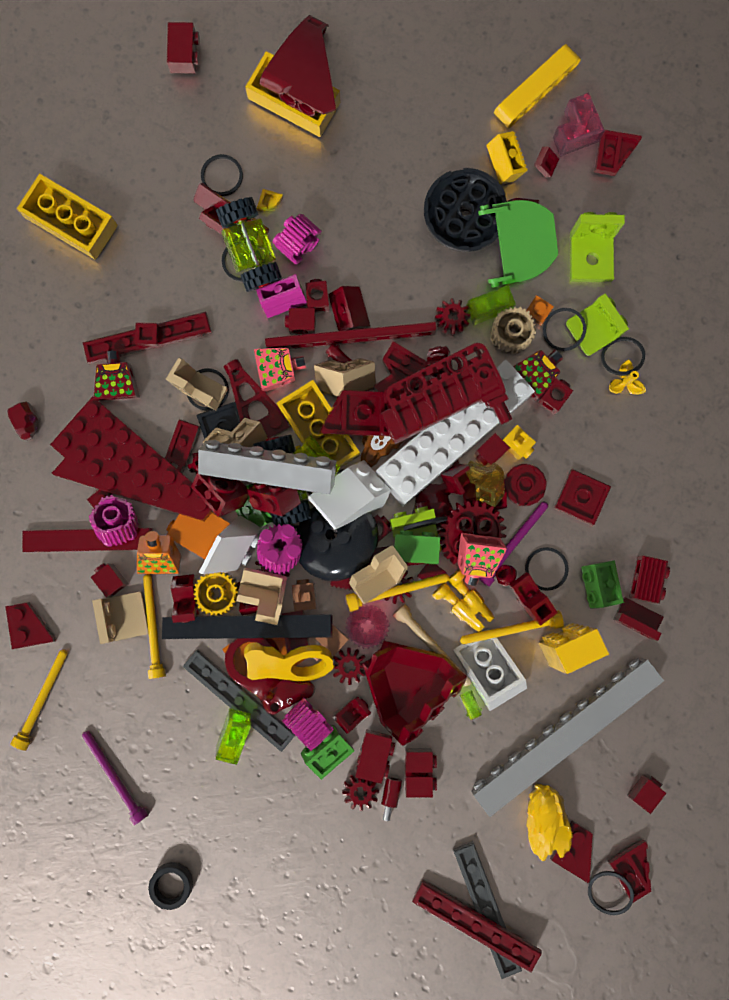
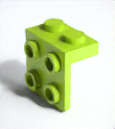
[566,293,629,356]
[390,506,441,553]

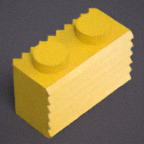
[486,131,528,185]

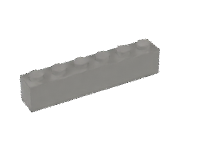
[198,440,336,494]

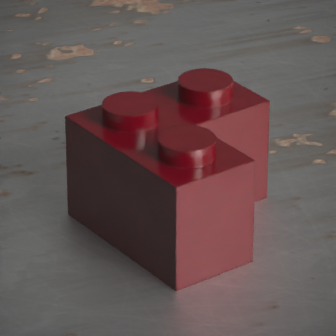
[355,729,395,784]

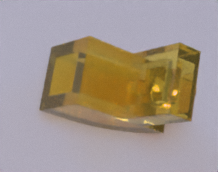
[466,460,505,507]

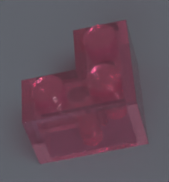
[553,93,605,157]

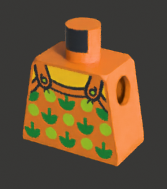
[137,531,181,574]

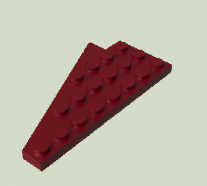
[50,396,213,522]

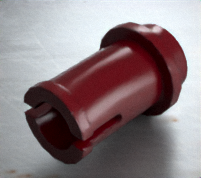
[325,343,353,363]

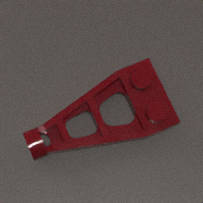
[223,359,290,439]

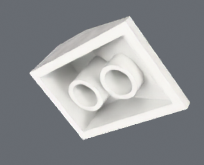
[308,460,391,530]
[199,516,262,574]
[453,628,527,711]

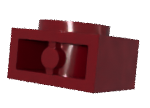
[191,472,249,517]

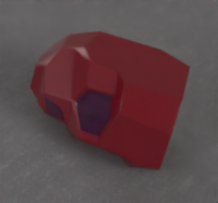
[7,401,38,441]

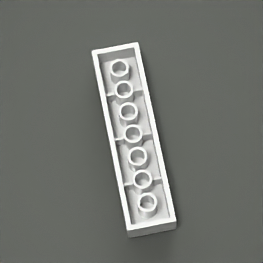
[376,360,535,507]

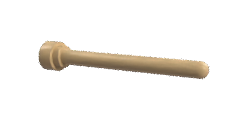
[393,603,471,687]

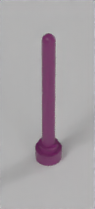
[479,501,548,587]
[82,731,149,826]

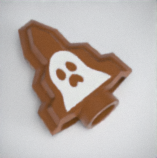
[361,436,404,467]

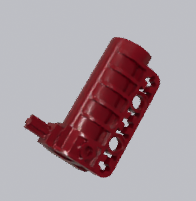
[379,343,512,445]

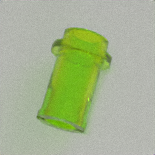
[459,690,482,720]

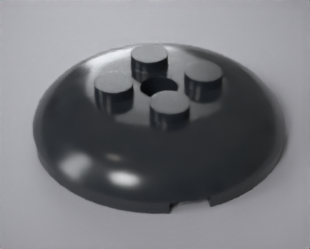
[424,168,507,252]
[296,506,379,581]

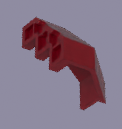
[362,640,468,746]

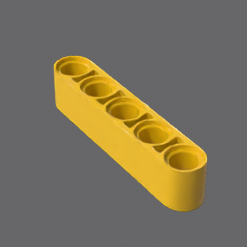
[494,44,581,128]

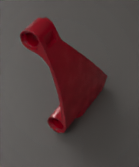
[260,15,336,116]

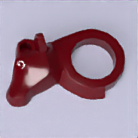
[412,460,463,530]
[225,638,316,715]

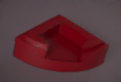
[417,564,447,579]

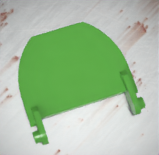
[478,200,558,287]

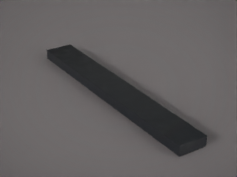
[162,615,333,639]

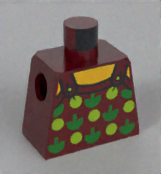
[513,350,563,402]
[94,351,140,401]

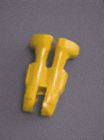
[432,569,495,632]

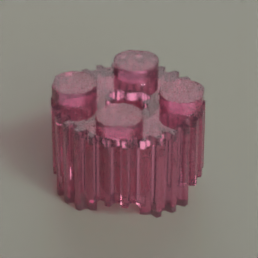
[345,604,390,649]

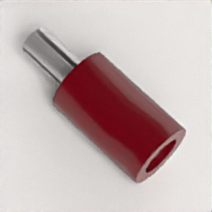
[381,777,402,821]

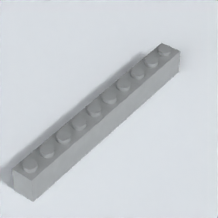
[471,658,664,817]

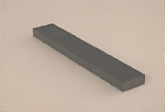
[182,649,296,752]
[453,841,522,979]

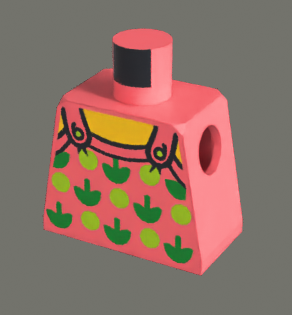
[254,348,306,393]
[458,533,507,586]

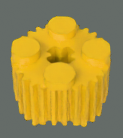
[194,572,239,615]

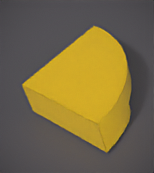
[257,189,283,212]

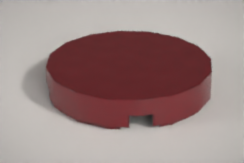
[504,464,547,506]

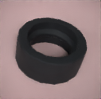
[148,862,193,910]

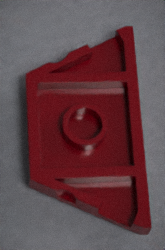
[320,390,390,437]

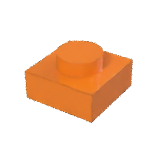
[526,295,554,326]

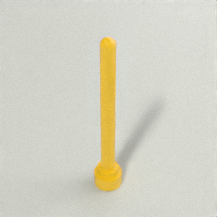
[143,574,166,679]
[345,574,449,612]
[460,610,564,644]
[10,649,68,751]

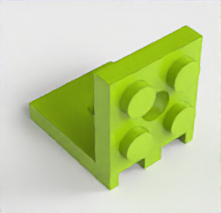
[570,212,625,282]

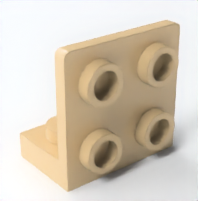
[92,592,149,644]

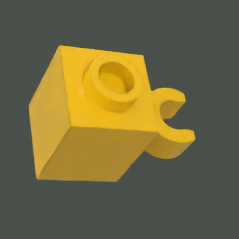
[503,425,536,460]

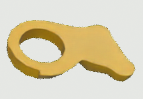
[244,642,334,682]

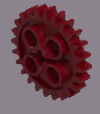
[437,499,507,565]

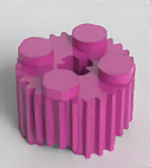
[272,214,322,265]
[89,495,139,546]
[257,524,302,575]
[282,698,334,751]

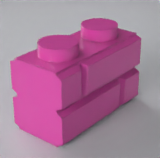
[256,274,307,318]

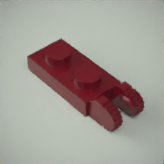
[165,419,200,474]

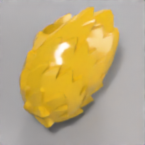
[526,784,572,861]

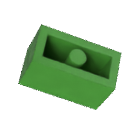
[394,531,440,564]

